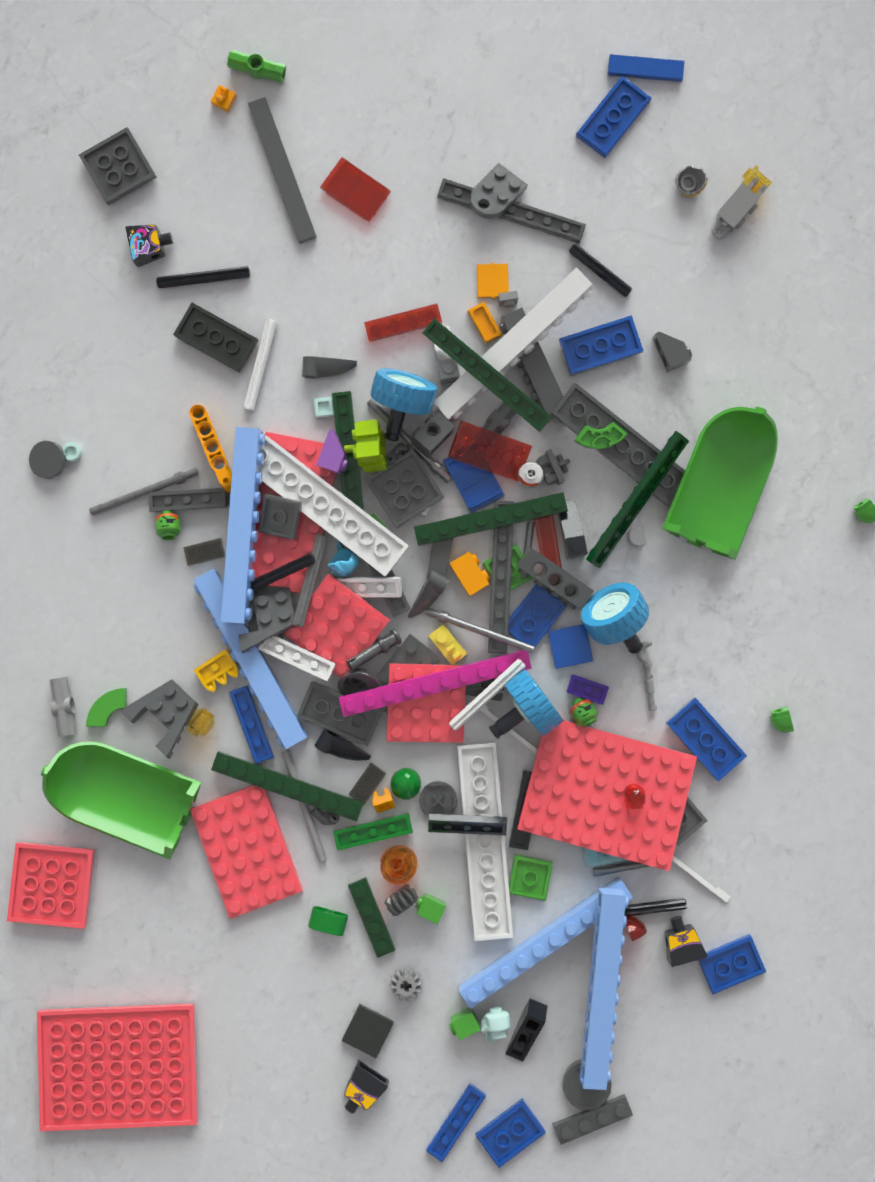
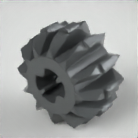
[384,884,418,916]

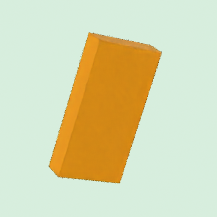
[467,302,502,345]

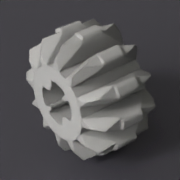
[390,966,423,1002]

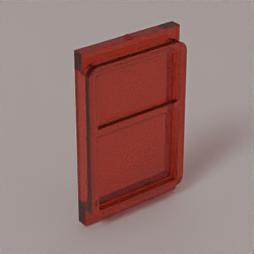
[320,157,391,222]

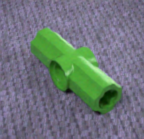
[227,50,286,83]

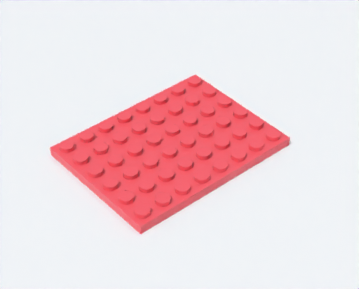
[517,720,697,871]
[37,1003,198,1131]

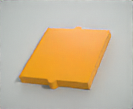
[477,262,509,299]

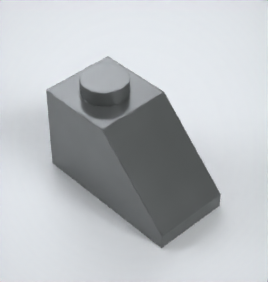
[653,332,692,372]

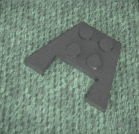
[238,586,295,654]
[120,679,199,759]

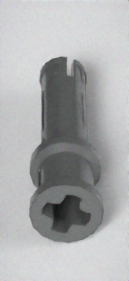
[346,629,402,671]

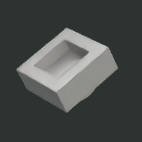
[498,291,518,308]

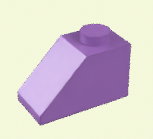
[316,429,348,475]

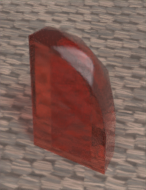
[625,916,647,941]

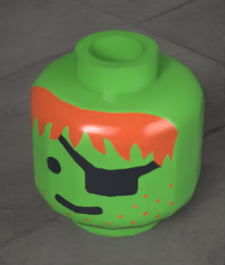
[155,511,181,541]
[569,698,598,728]

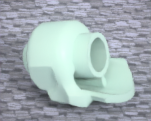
[481,1007,511,1041]

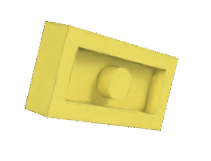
[429,624,467,665]

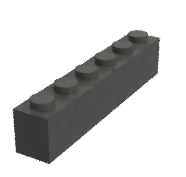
[499,308,563,423]

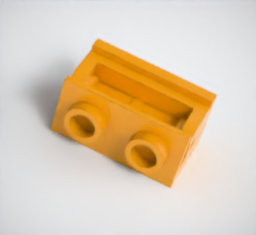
[449,552,490,597]

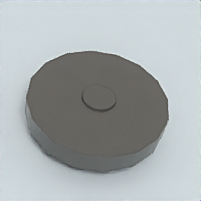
[562,1060,612,1111]

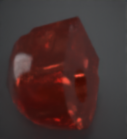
[624,783,645,809]

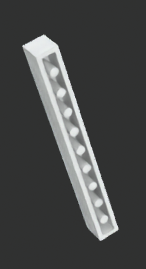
[434,267,594,421]

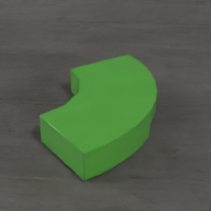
[574,422,628,449]
[86,688,127,727]

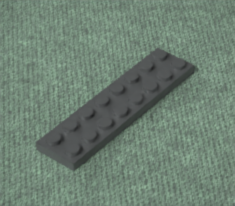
[550,383,685,508]

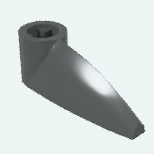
[302,356,357,378]
[407,570,449,618]

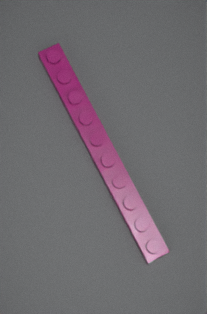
[339,650,532,717]

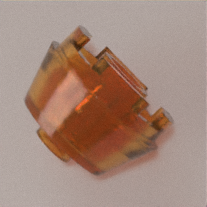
[380,845,417,885]

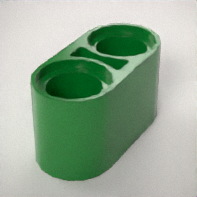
[308,906,348,936]

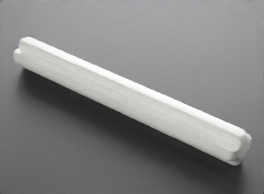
[244,319,276,411]
[449,659,525,731]

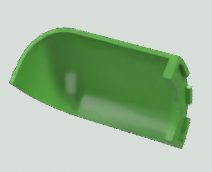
[662,407,778,560]
[41,742,201,860]

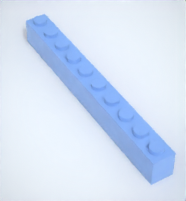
[221,427,265,624]
[194,569,309,749]
[459,877,633,1009]
[579,888,628,1090]

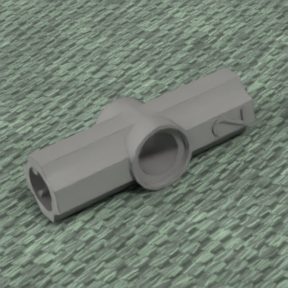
[50,677,76,737]

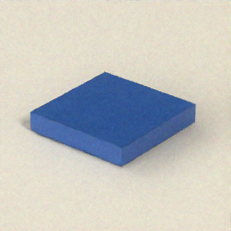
[548,624,593,669]

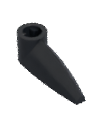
[314,729,371,761]

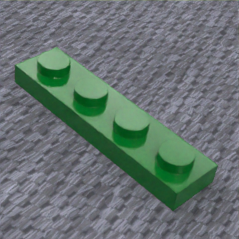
[333,813,413,851]

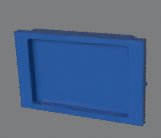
[443,443,505,513]

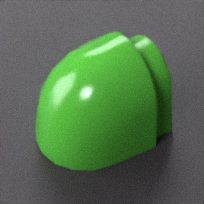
[854,498,875,523]
[770,707,794,733]

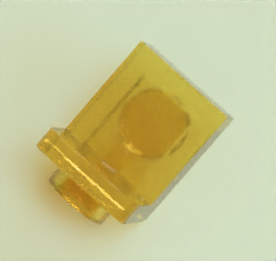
[742,165,772,198]

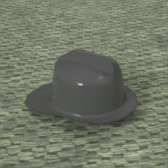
[337,668,379,695]

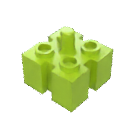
[344,419,387,473]

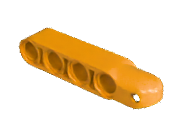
[189,404,232,493]

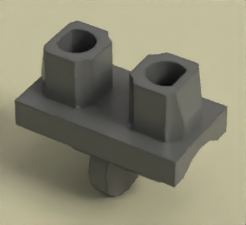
[536,449,570,486]

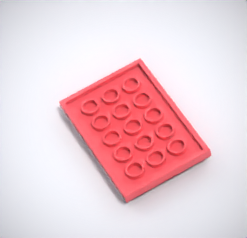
[190,785,303,919]

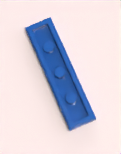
[607,54,684,82]
[229,685,274,764]
[426,1083,486,1162]

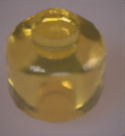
[187,708,215,737]

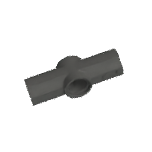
[473,402,516,449]

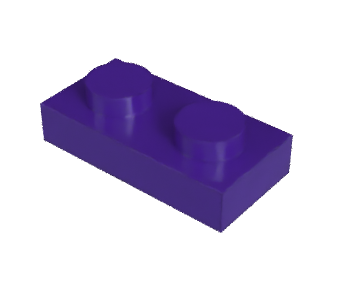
[566,674,609,705]

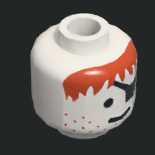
[518,462,543,488]

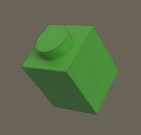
[415,893,446,924]
[449,1008,481,1041]

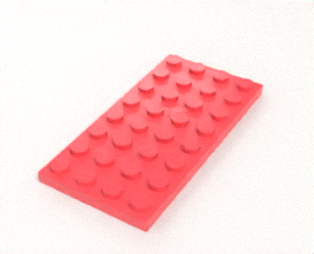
[252,432,336,593]

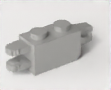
[711,177,768,240]

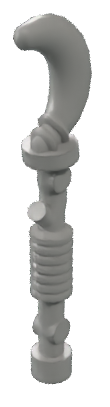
[637,641,657,711]

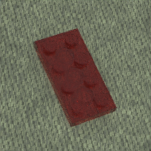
[448,420,532,482]

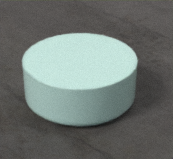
[62,442,82,462]

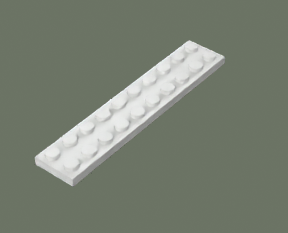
[260,433,409,577]
[457,742,513,941]

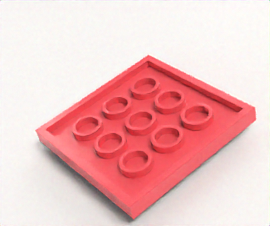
[284,573,390,678]
[386,663,466,743]
[7,842,95,929]

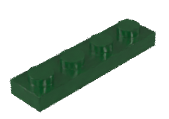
[348,877,396,958]

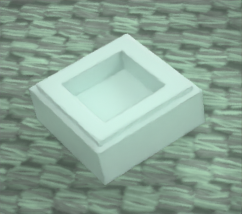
[314,397,334,419]

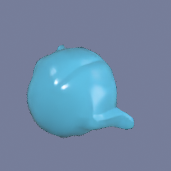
[327,542,359,577]

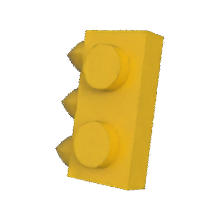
[194,649,238,692]

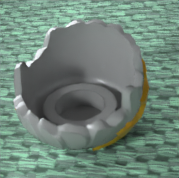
[675,165,708,197]

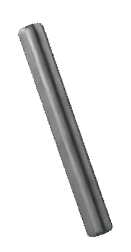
[292,534,327,627]

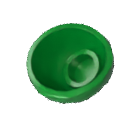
[390,768,421,800]

